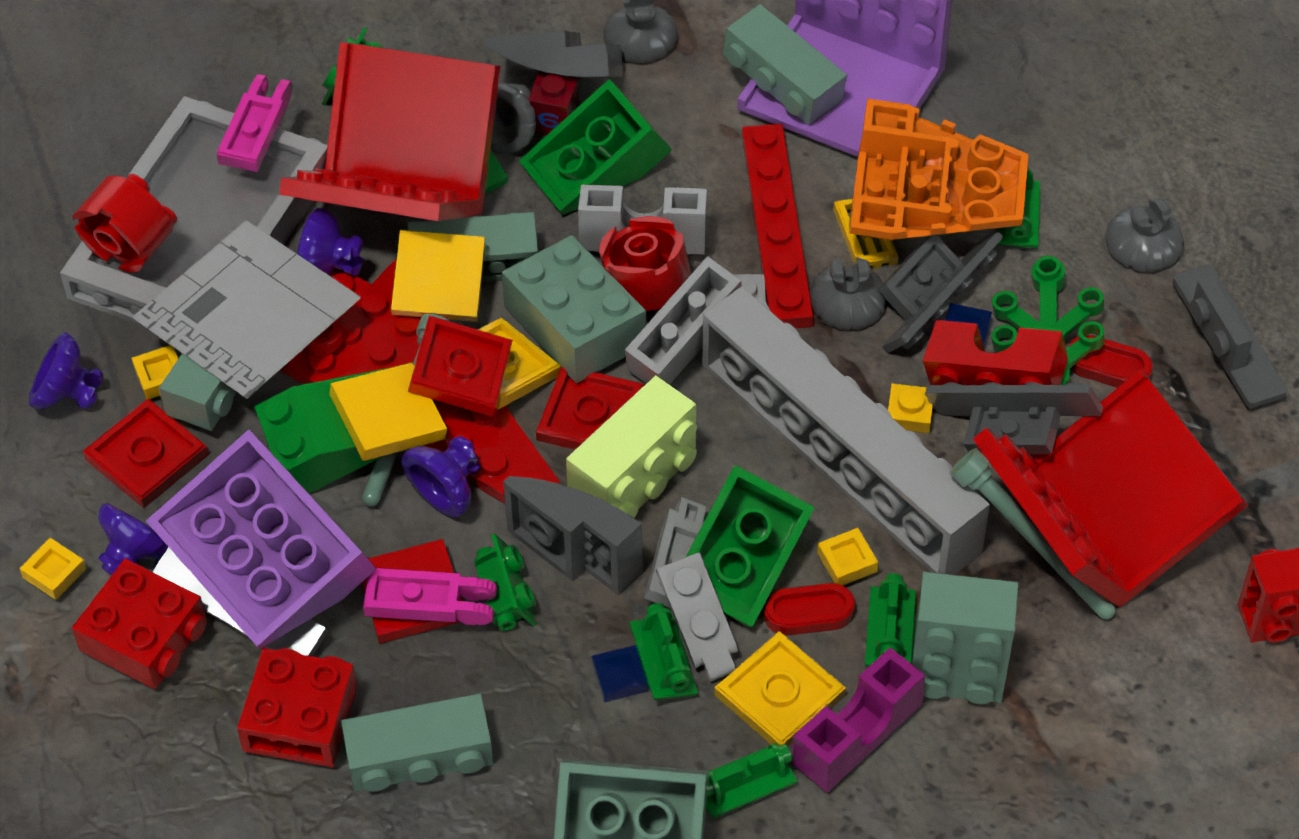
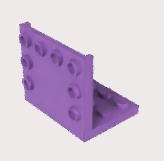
[737,0,953,157]

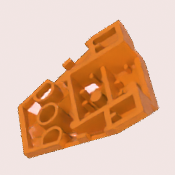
[849,98,1029,240]

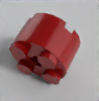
[73,174,177,273]
[599,216,691,312]

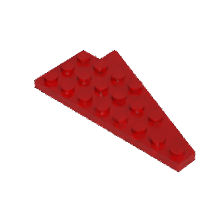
[280,259,560,504]

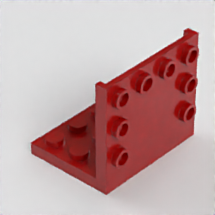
[279,42,501,221]
[973,370,1249,608]

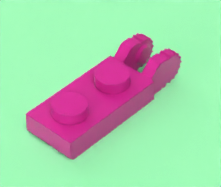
[216,74,293,172]
[363,568,497,626]

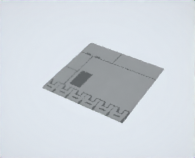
[133,221,360,398]

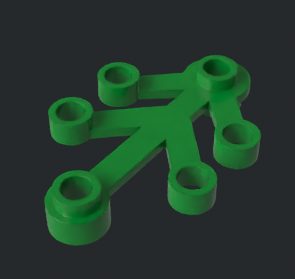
[991,256,1105,385]

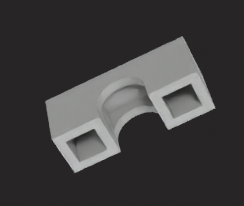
[578,185,707,255]

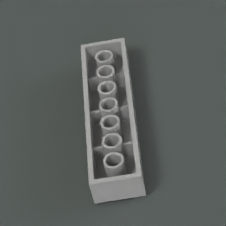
[702,287,990,575]

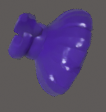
[297,208,363,276]
[29,332,104,410]
[402,436,480,518]
[98,503,168,575]

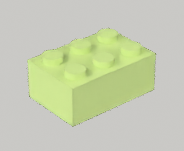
[566,375,697,518]

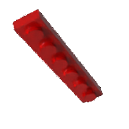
[742,124,813,329]

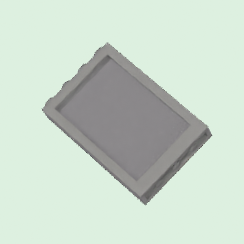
[60,96,328,327]

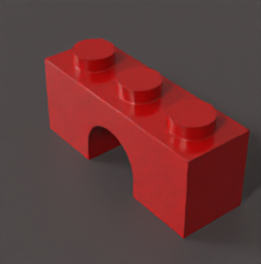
[923,320,1068,385]

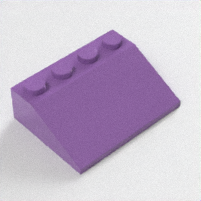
[146,430,376,649]

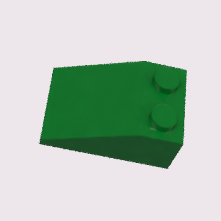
[519,79,673,215]
[254,368,388,494]
[686,465,815,628]

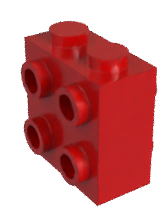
[1237,548,1299,643]
[71,558,207,690]
[237,648,357,768]

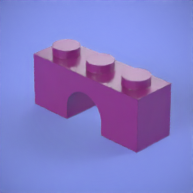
[793,647,925,793]

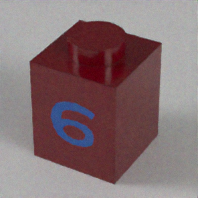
[529,71,579,136]

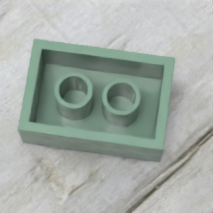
[502,235,646,383]
[912,572,1018,704]
[554,759,709,839]

